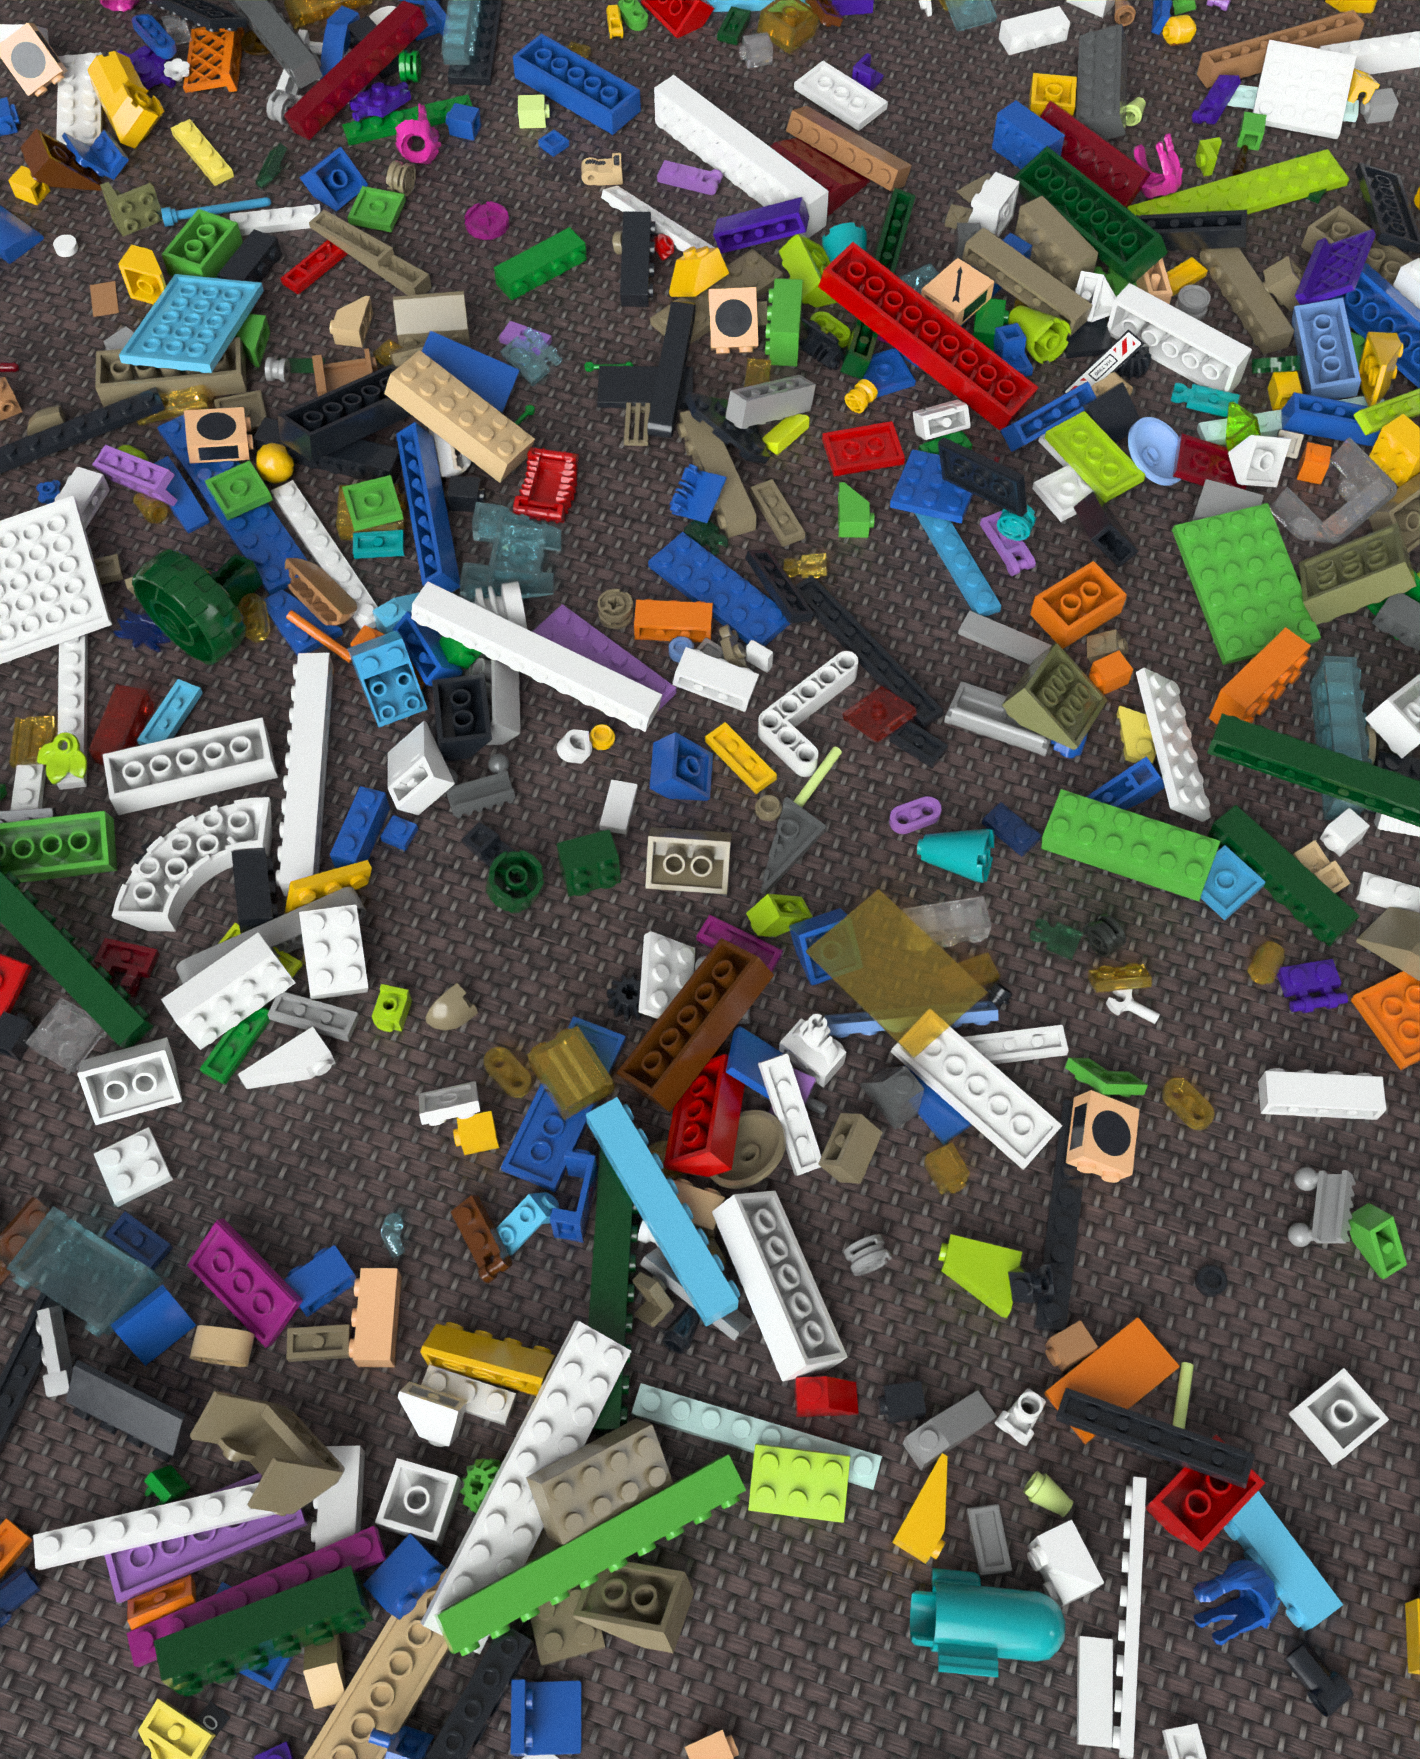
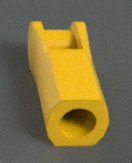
[606,5,623,39]

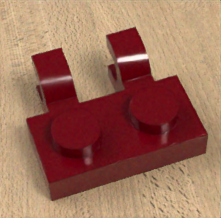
[94,938,160,997]

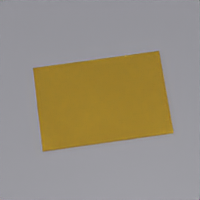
[806,889,987,1058]

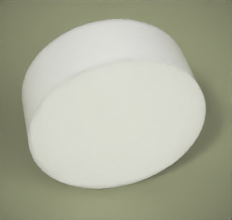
[53,235,78,257]

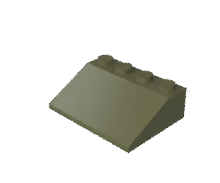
[1299,522,1416,625]
[1002,642,1108,750]

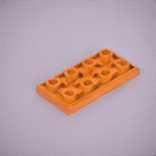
[1044,1317,1180,1444]

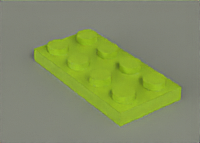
[1044,411,1145,503]

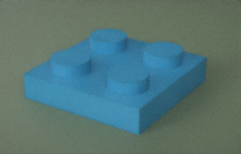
[1201,845,1265,920]

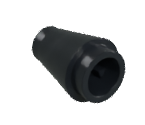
[662,1306,700,1354]

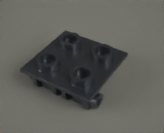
[799,317,844,370]

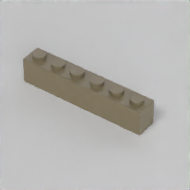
[962,227,1093,336]
[1200,248,1295,355]
[677,410,756,538]

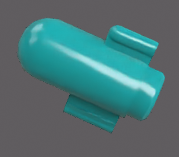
[910,1568,1066,1677]

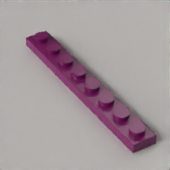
[127,1526,386,1667]

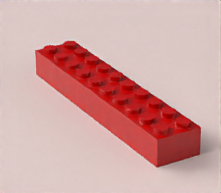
[818,242,1039,430]

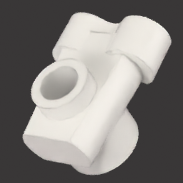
[995,1388,1046,1446]

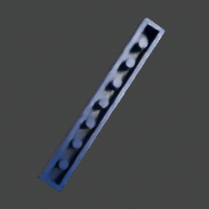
[396,422,461,592]

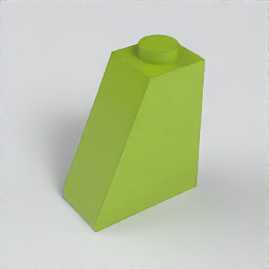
[938,1234,1022,1318]

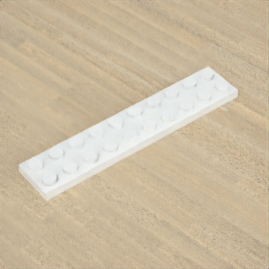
[420,1321,631,1655]

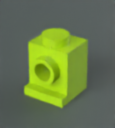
[371,984,412,1032]

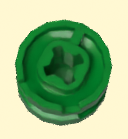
[399,50,421,83]

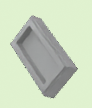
[966,1504,1012,1576]

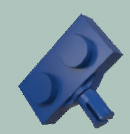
[368,1725,435,1759]

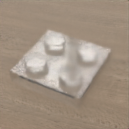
[26,998,105,1073]

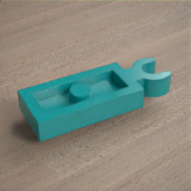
[1170,383,1240,418]

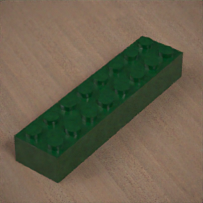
[1013,146,1168,284]

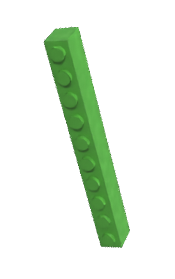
[434,1454,746,1656]

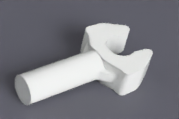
[1106,986,1160,1024]

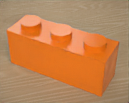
[634,599,713,643]

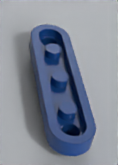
[132,14,177,59]

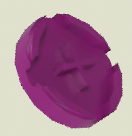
[465,201,509,240]

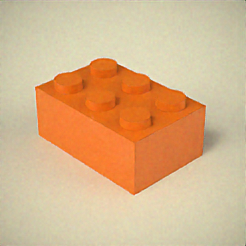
[1030,561,1127,649]

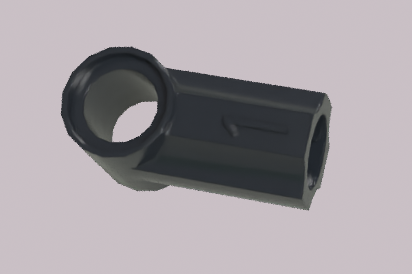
[1284,1641,1354,1718]

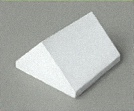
[1228,435,1291,487]

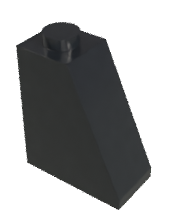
[1073,491,1139,567]

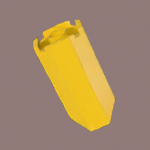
[87,51,165,149]

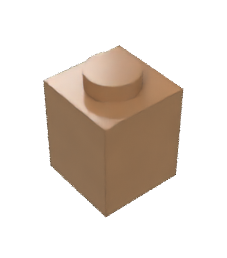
[1045,1320,1098,1372]

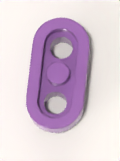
[889,796,941,834]

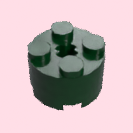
[486,850,544,913]

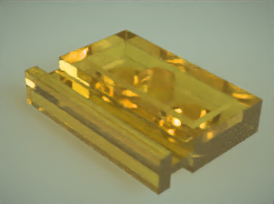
[9,716,57,768]

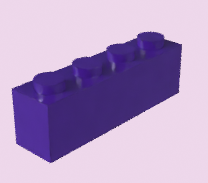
[713,197,810,254]

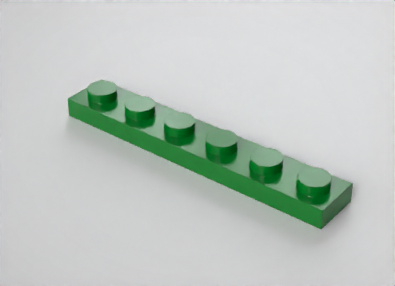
[342,95,473,146]

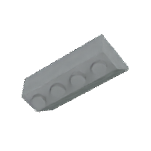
[462,653,521,745]

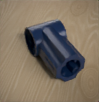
[0,1566,41,1628]

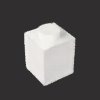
[1320,808,1370,857]

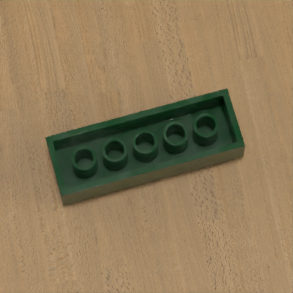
[154,1565,374,1696]

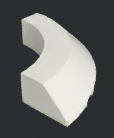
[112,797,272,932]

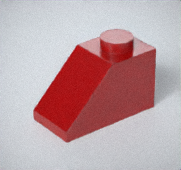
[794,1376,858,1417]

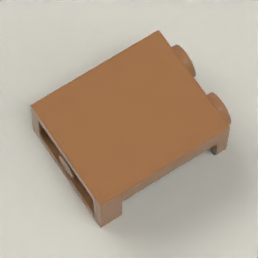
[312,348,378,396]

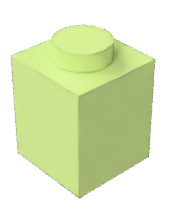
[518,95,550,128]

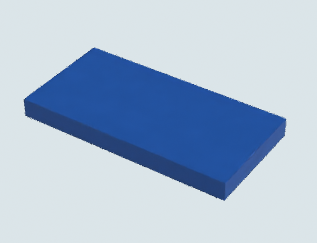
[422,331,520,413]

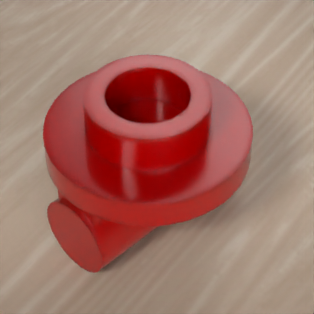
[651,234,674,261]

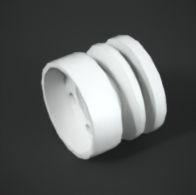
[474,581,527,629]

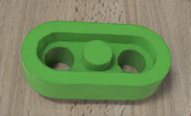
[618,0,648,31]

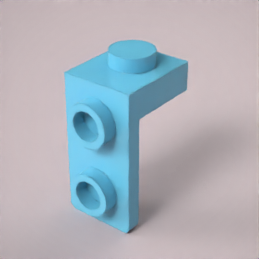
[496,1192,560,1256]

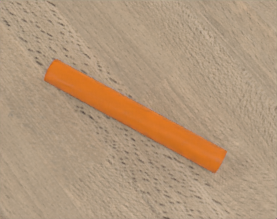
[286,610,352,663]

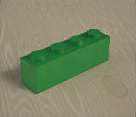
[494,227,587,301]

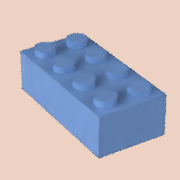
[1291,298,1361,400]

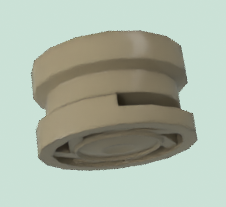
[386,160,416,196]
[597,589,634,629]

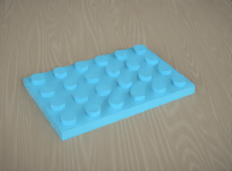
[119,274,264,373]

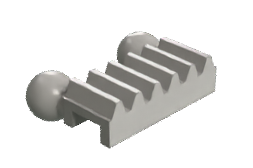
[1288,1167,1356,1247]

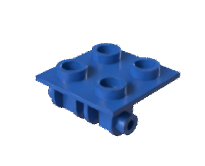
[669,464,727,523]

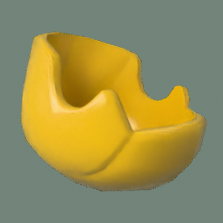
[256,443,294,484]

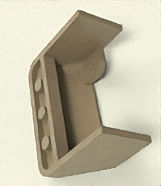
[190,1391,345,1516]

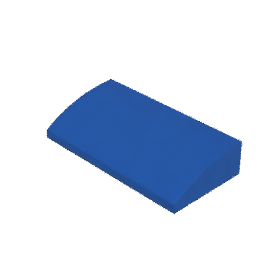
[0,205,44,264]

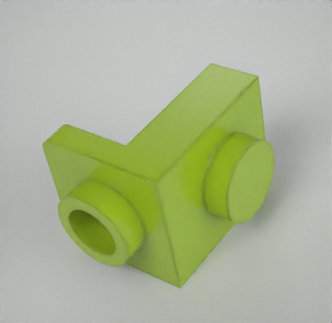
[1195,137,1222,176]

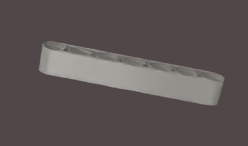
[176,887,366,984]

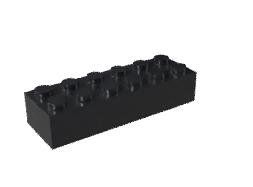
[278,364,412,462]

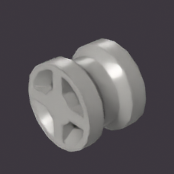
[265,357,290,383]

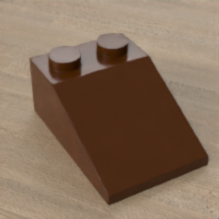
[20,128,102,191]

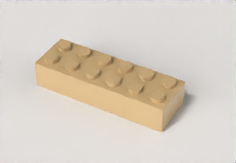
[384,350,535,483]

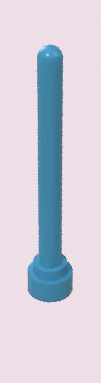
[161,197,271,227]

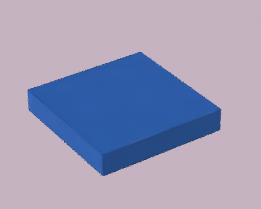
[863,348,916,398]
[726,1026,783,1100]
[111,1284,196,1366]

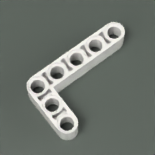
[758,651,858,777]

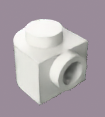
[557,729,592,764]

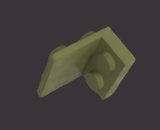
[100,182,163,237]

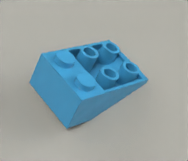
[347,630,427,727]

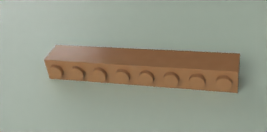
[1197,10,1364,88]

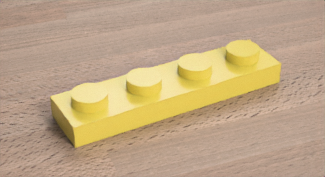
[171,119,234,186]

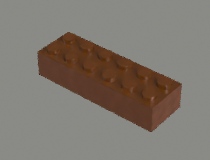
[616,938,774,1112]

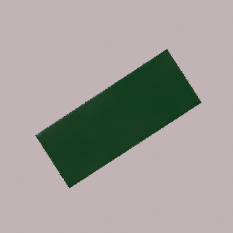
[278,358,325,373]

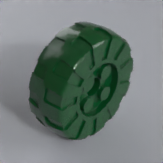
[132,549,247,665]

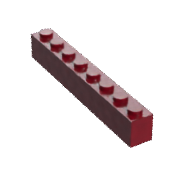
[284,0,428,140]

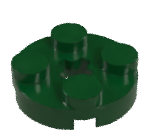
[1252,355,1301,374]

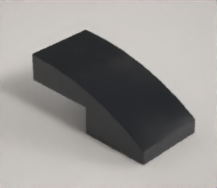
[461,822,517,867]

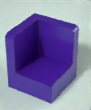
[852,53,883,91]

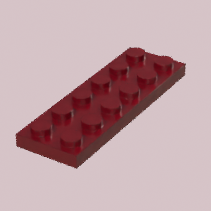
[1040,100,1151,208]

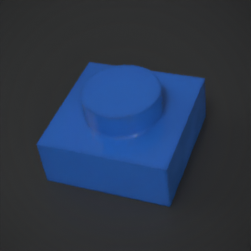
[380,815,418,851]

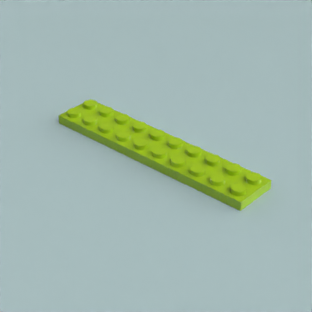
[1127,149,1349,215]

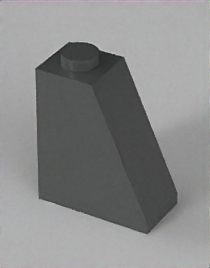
[860,1066,924,1129]

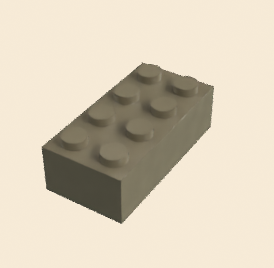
[1015,196,1098,292]
[526,1419,673,1545]

